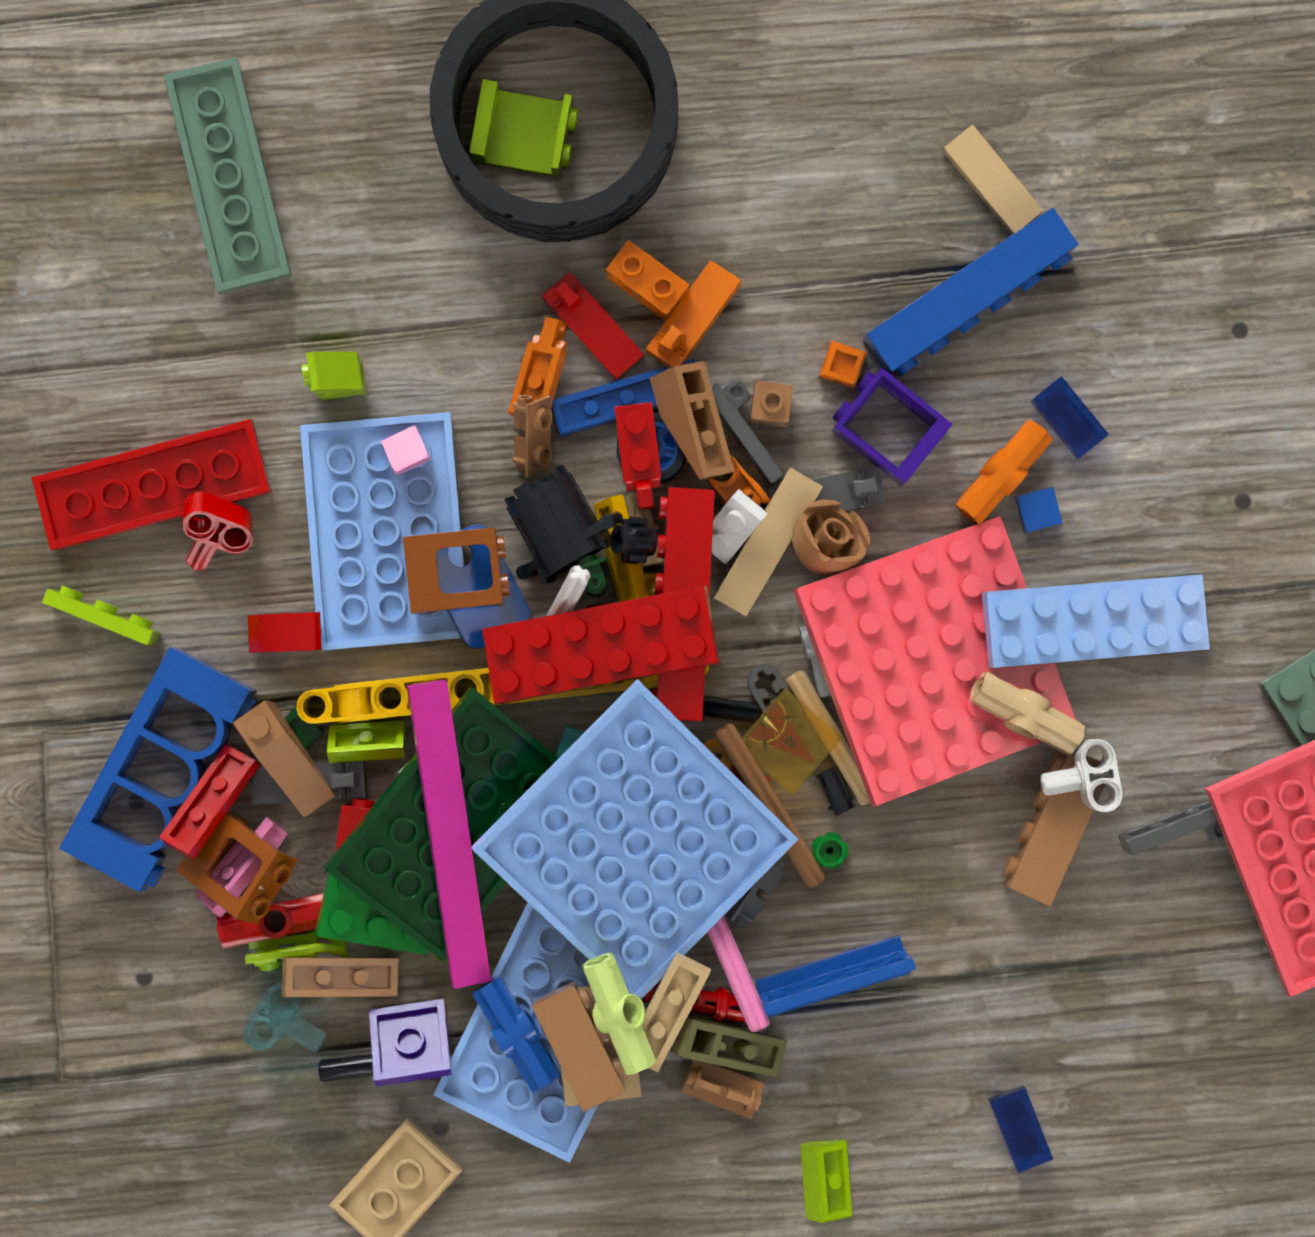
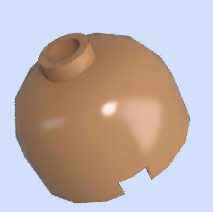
[792,499,870,577]

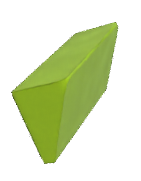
[800,1139,853,1223]

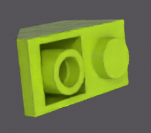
[301,352,367,401]

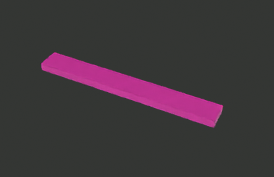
[407,679,491,989]

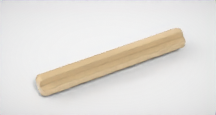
[787,670,870,806]

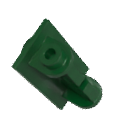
[574,554,608,597]

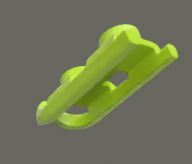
[245,930,349,971]

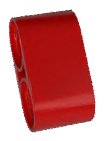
[182,492,253,571]

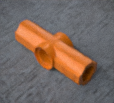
[954,419,1053,525]

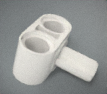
[1040,739,1122,812]

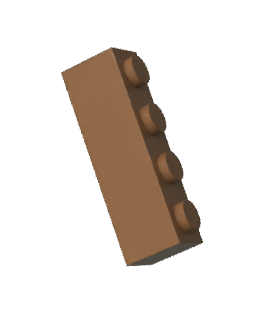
[1002,752,1105,907]

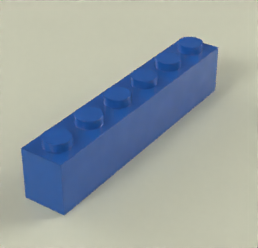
[863,208,1079,376]

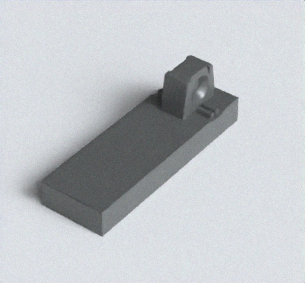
[712,379,784,487]
[767,466,886,512]
[250,761,367,805]
[1118,800,1224,855]

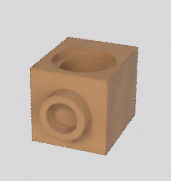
[749,381,793,429]

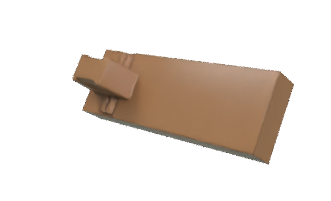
[282,957,399,997]

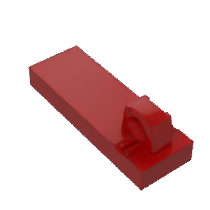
[542,271,644,381]
[159,744,260,860]

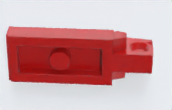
[614,402,661,510]

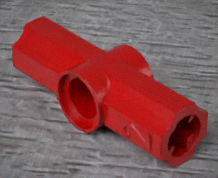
[216,893,323,949]

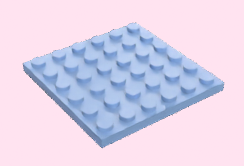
[472,679,798,999]

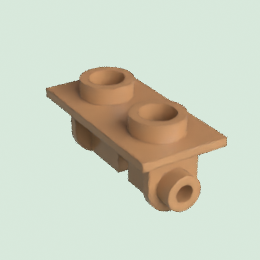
[513,395,553,478]
[681,1060,765,1119]

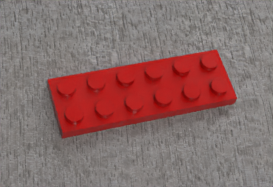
[31,419,272,551]
[482,586,720,704]

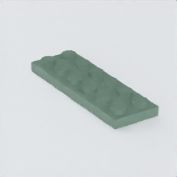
[164,57,292,294]

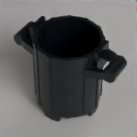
[504,465,623,585]

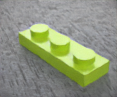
[41,585,161,646]

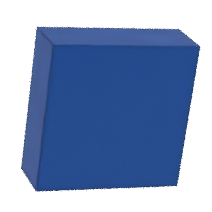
[1015,487,1063,533]

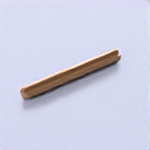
[715,723,825,888]

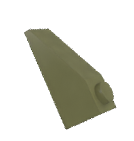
[670,1012,787,1077]

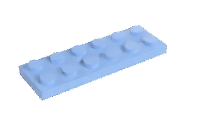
[982,574,1210,668]

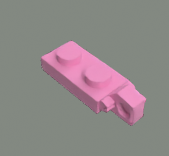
[195,817,287,918]

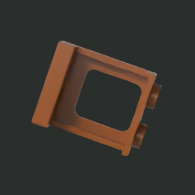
[403,527,510,615]
[176,811,298,925]

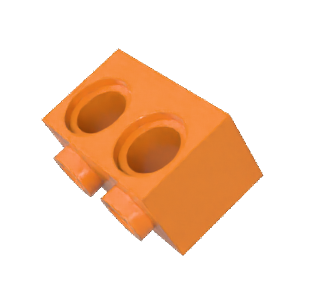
[606,240,689,321]

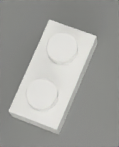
[712,489,768,565]

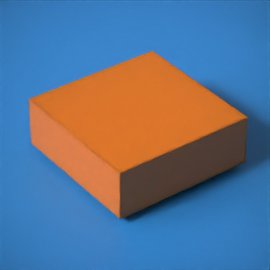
[819,340,867,389]

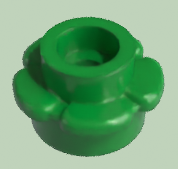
[811,832,849,870]

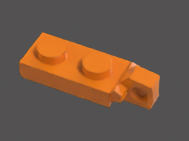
[508,317,568,417]

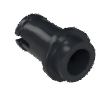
[815,765,856,816]

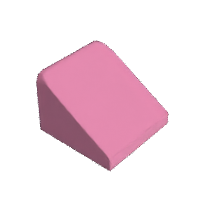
[381,425,432,476]

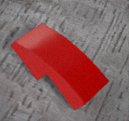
[247,612,322,653]

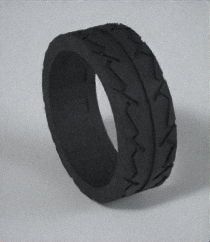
[429,0,678,242]

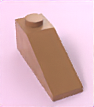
[650,361,734,480]
[233,701,336,818]

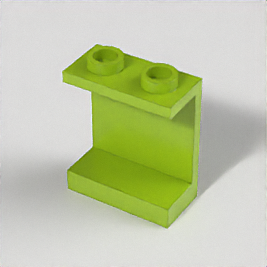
[469,79,579,178]

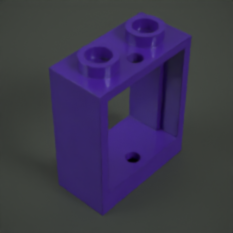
[831,368,953,487]

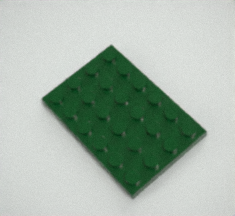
[323,686,559,961]

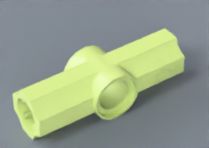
[582,953,656,1075]

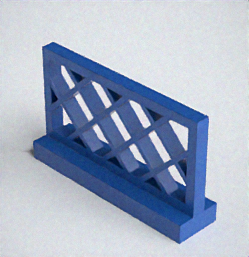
[755,935,916,1017]

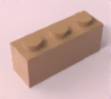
[532,981,629,1112]

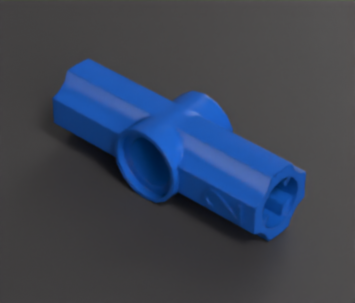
[472,975,561,1093]

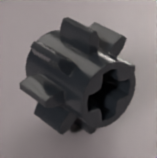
[610,517,658,564]

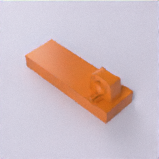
[646,260,741,369]

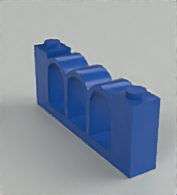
[59,647,257,892]

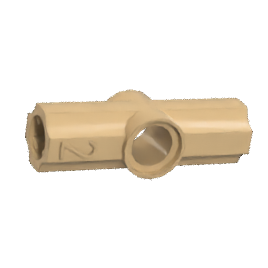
[969,672,1085,755]

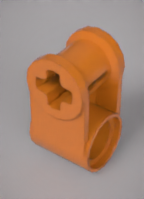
[705,455,770,506]

